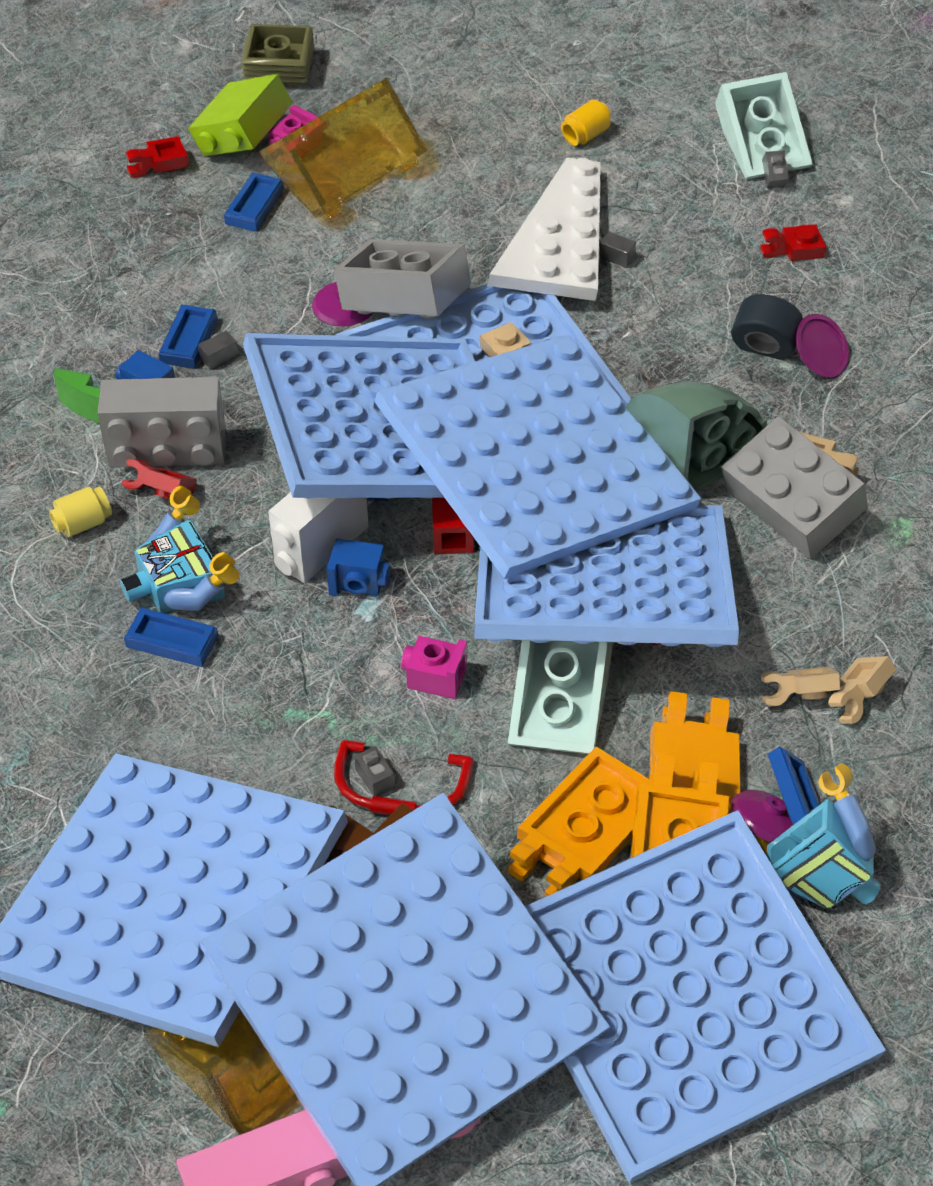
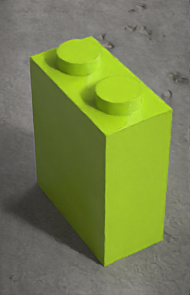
[188,74,293,157]

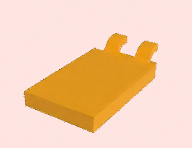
[650,691,740,814]
[508,747,650,897]
[630,753,729,859]

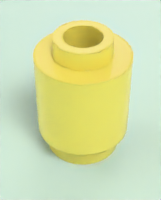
[49,486,112,537]

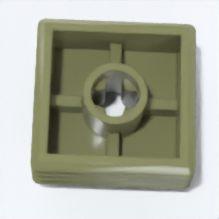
[241,24,314,86]

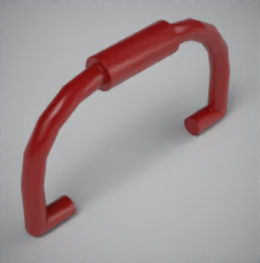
[334,740,474,816]

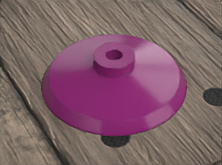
[312,282,374,327]
[796,314,849,378]
[731,790,793,842]

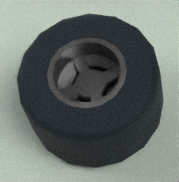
[731,294,803,360]

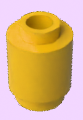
[561,99,611,146]

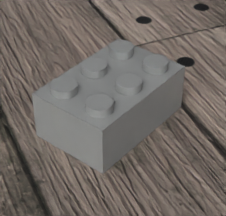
[334,239,471,319]
[97,377,226,468]
[721,416,868,560]

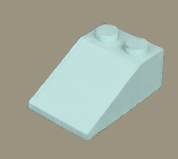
[715,72,813,180]
[508,640,613,754]

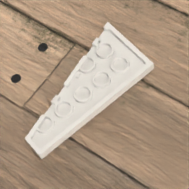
[488,158,600,301]

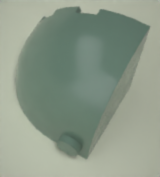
[626,381,768,492]

